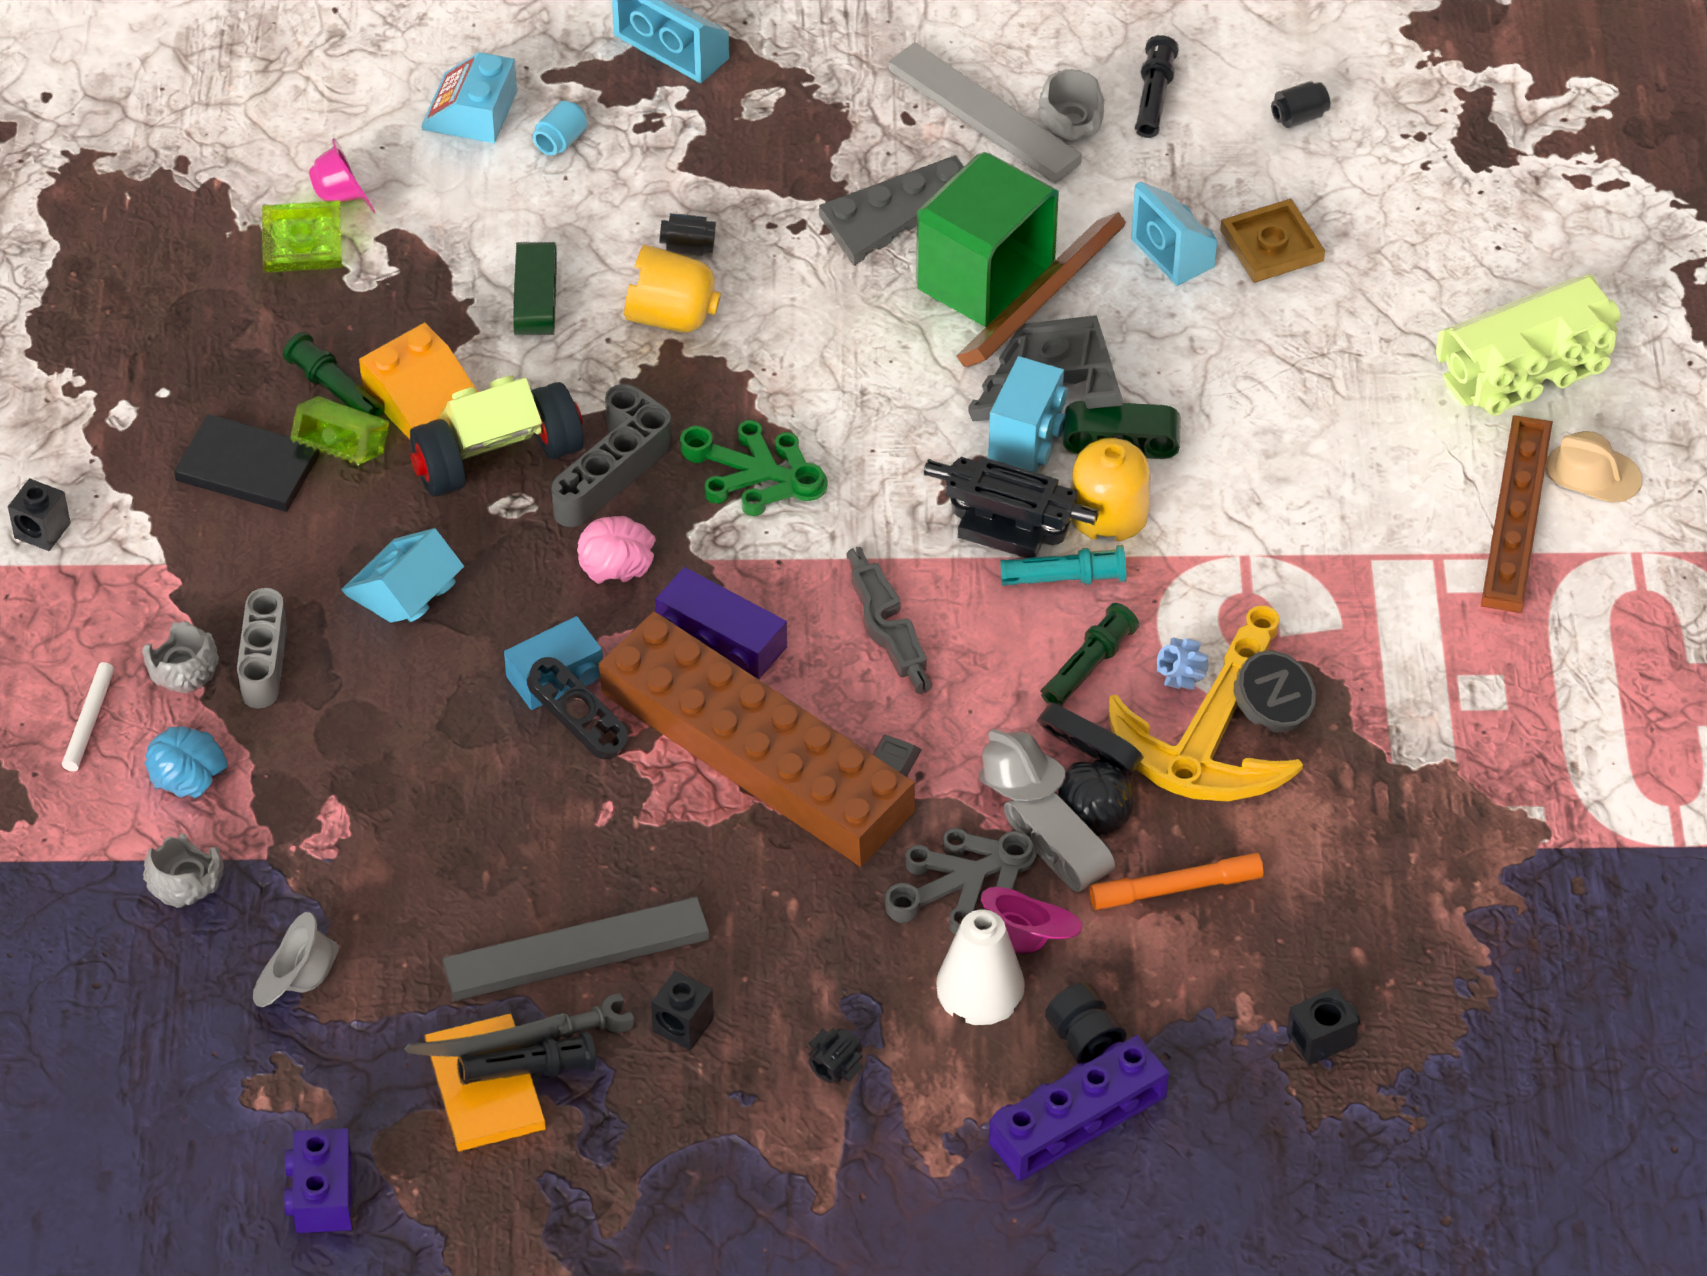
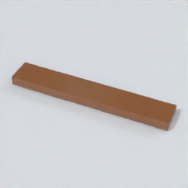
[956,212,1127,367]
[1481,415,1553,613]

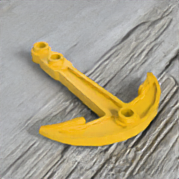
[1109,605,1303,801]

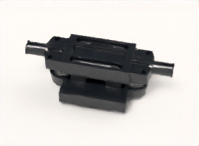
[924,457,1100,558]

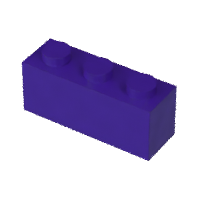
[655,567,787,679]

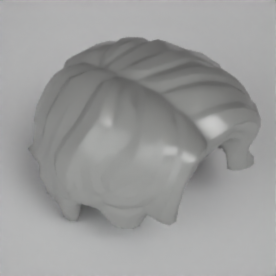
[1038,69,1105,141]
[142,621,219,693]
[143,833,224,908]

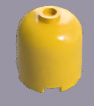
[624,244,721,333]
[1070,438,1151,541]

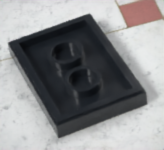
[174,414,320,512]

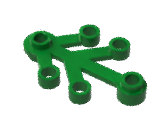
[680,420,828,516]

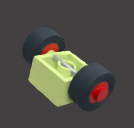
[410,375,584,497]

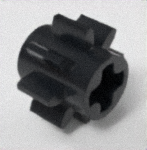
[808,1028,863,1083]

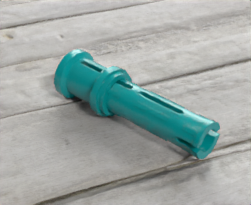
[1000,545,1126,586]

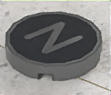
[1233,650,1316,733]

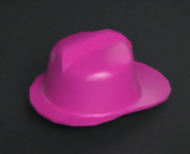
[309,138,376,214]
[981,887,1082,954]

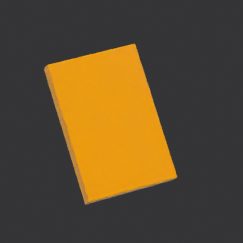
[425,1013,546,1152]

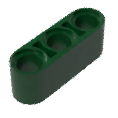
[513,242,557,335]
[1063,401,1181,459]

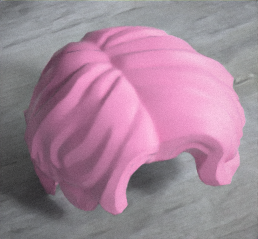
[577,516,656,584]

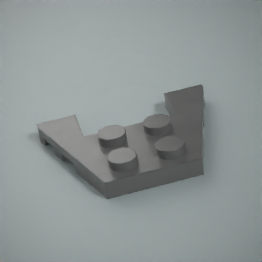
[968,315,1123,421]

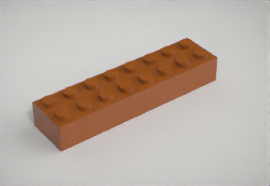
[598,611,915,867]

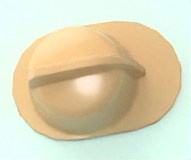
[1546,431,1642,503]

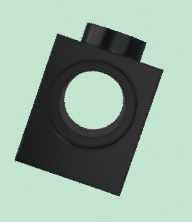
[8,478,71,551]
[651,970,714,1051]
[1287,988,1360,1065]

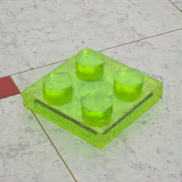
[262,201,342,272]

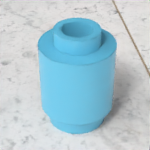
[532,101,587,156]

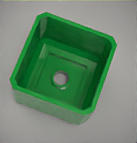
[916,152,1059,327]

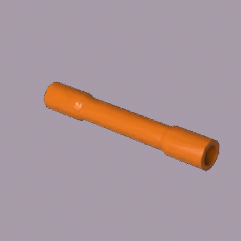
[1089,852,1264,911]

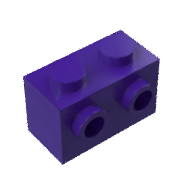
[284,1128,352,1233]

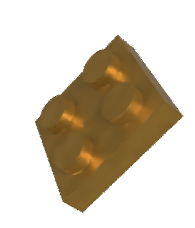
[1220,198,1325,283]

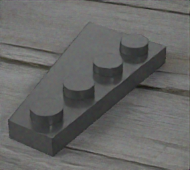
[819,155,964,266]

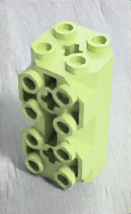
[1436,274,1621,416]

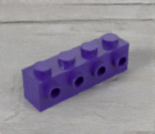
[989,1035,1169,1181]

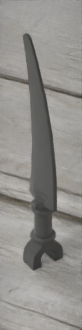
[404,993,635,1057]

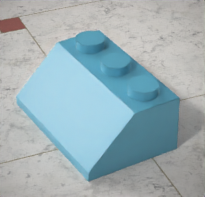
[612,0,729,84]

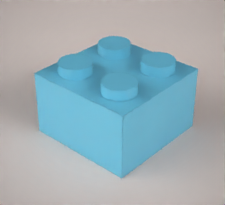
[988,356,1068,473]

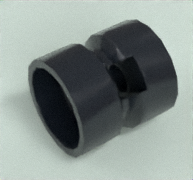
[1045,982,1127,1064]

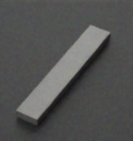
[889,42,1082,183]

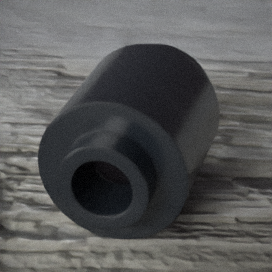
[1271,81,1331,128]
[659,213,716,256]

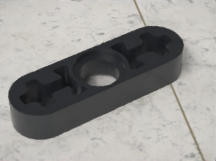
[527,657,628,759]
[1037,702,1144,776]

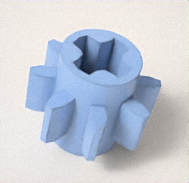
[1157,637,1209,690]

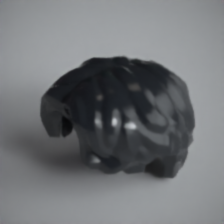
[1058,760,1133,836]

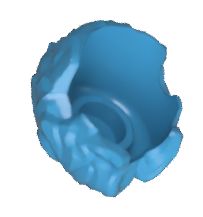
[144,726,228,799]

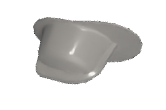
[979,729,1066,801]
[253,912,339,1007]

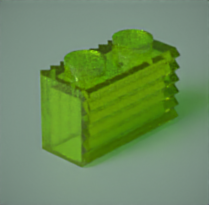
[290,396,389,466]

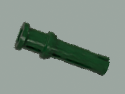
[282,332,385,425]
[1040,603,1139,706]

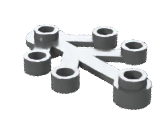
[885,828,1037,935]

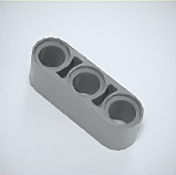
[237,588,287,709]
[1004,792,1115,893]

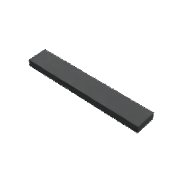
[442,897,709,1001]

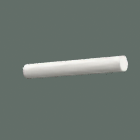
[62,662,115,771]

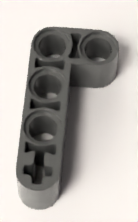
[551,384,672,527]

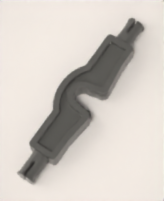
[846,547,932,694]

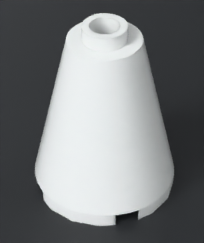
[937,910,1025,1025]

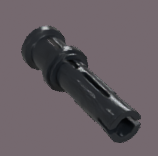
[1135,35,1179,138]
[457,1031,596,1085]

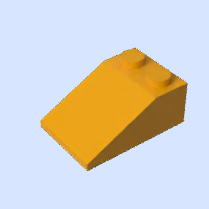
[359,322,478,439]

